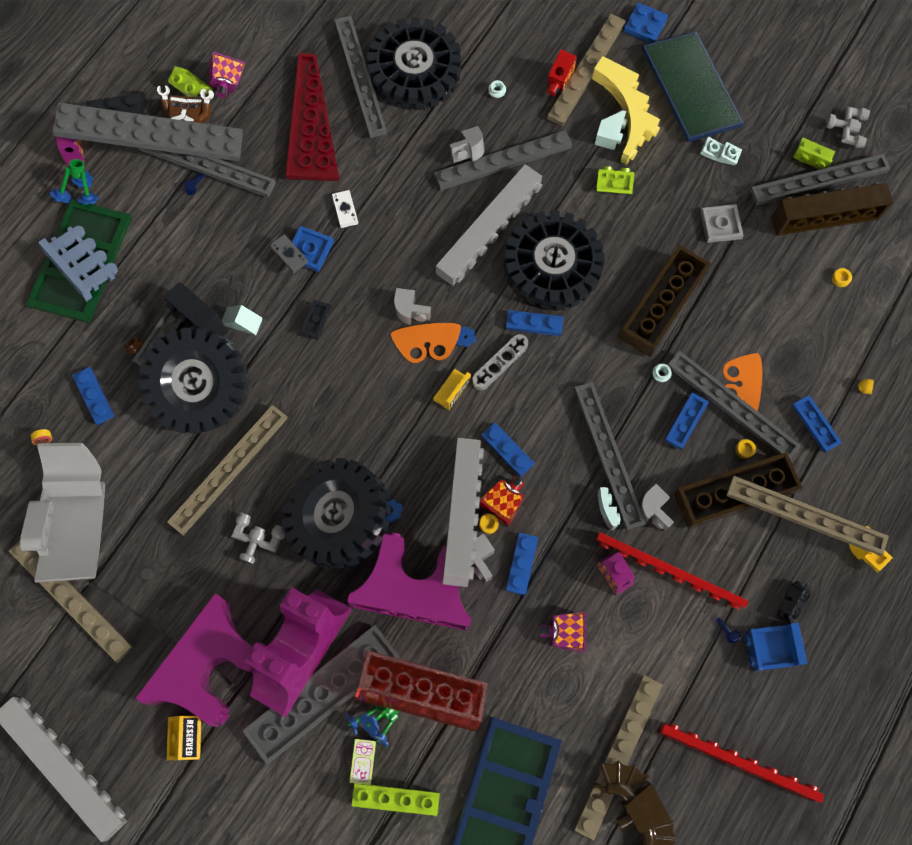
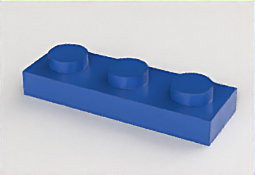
[506,310,563,336]
[72,367,115,425]
[665,392,709,450]
[792,395,842,453]
[481,423,535,478]
[506,533,538,596]

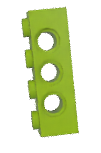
[352,783,440,816]

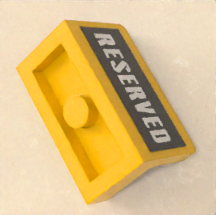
[433,369,471,410]
[167,716,201,761]

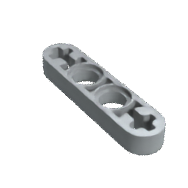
[472,334,528,391]

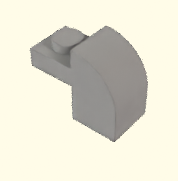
[450,126,484,163]
[394,288,431,325]
[640,484,674,531]
[470,533,495,582]

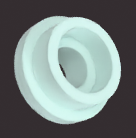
[489,80,506,98]
[652,364,672,382]

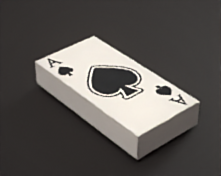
[332,190,358,228]

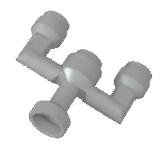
[826,107,870,148]
[231,512,286,565]

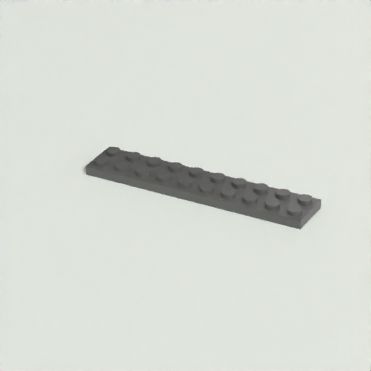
[53,102,243,162]

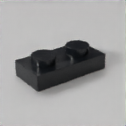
[300,299,332,340]

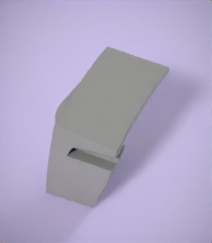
[20,443,105,582]

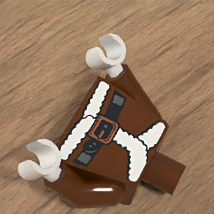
[157,85,214,123]

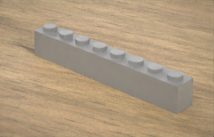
[436,164,542,286]
[443,438,484,587]
[0,697,127,842]

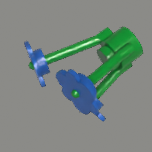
[49,159,99,205]
[344,698,401,748]

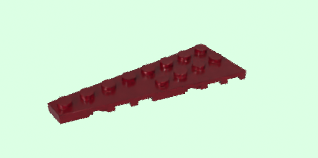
[286,53,339,181]

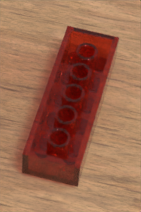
[354,651,488,732]

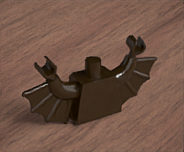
[591,760,677,845]

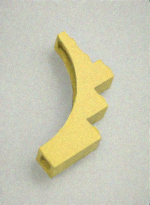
[592,56,660,165]

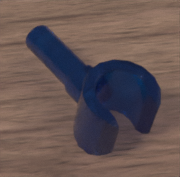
[185,173,204,196]
[716,617,741,643]

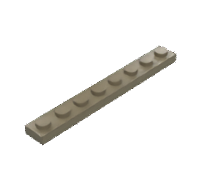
[547,14,626,127]
[167,405,288,536]
[726,476,889,556]
[9,541,133,663]
[574,675,663,841]

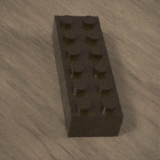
[771,183,893,236]
[619,245,711,357]
[674,452,803,530]

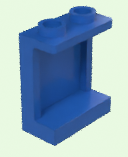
[744,623,807,671]

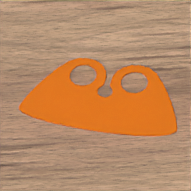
[391,323,461,363]
[723,353,762,411]

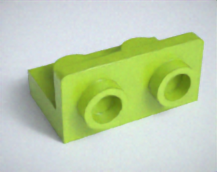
[168,66,212,98]
[793,138,835,170]
[596,166,634,194]

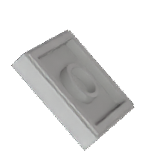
[700,204,743,243]

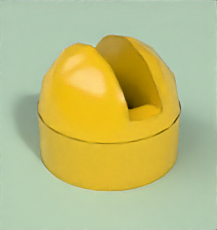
[858,379,874,395]

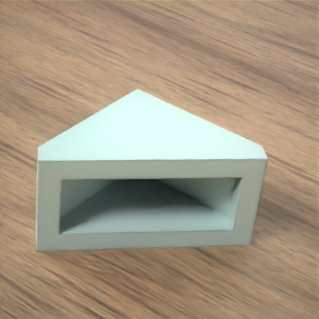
[222,305,262,335]

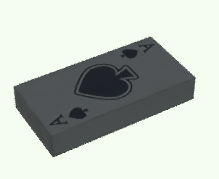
[270,234,308,273]

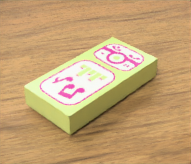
[350,739,376,785]

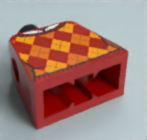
[547,49,577,96]
[479,477,524,527]

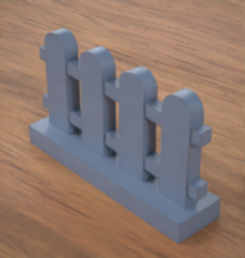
[38,226,118,302]

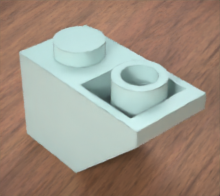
[595,111,627,150]

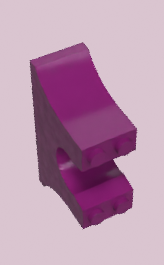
[348,532,471,631]
[244,587,352,718]
[136,593,253,727]

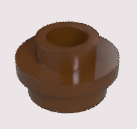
[125,337,143,355]

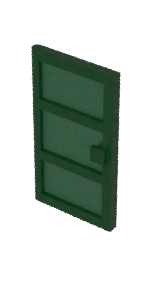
[25,199,132,323]

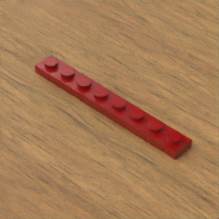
[596,532,749,609]
[658,722,824,803]

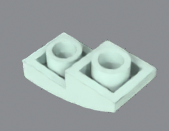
[700,137,742,165]
[598,487,620,530]

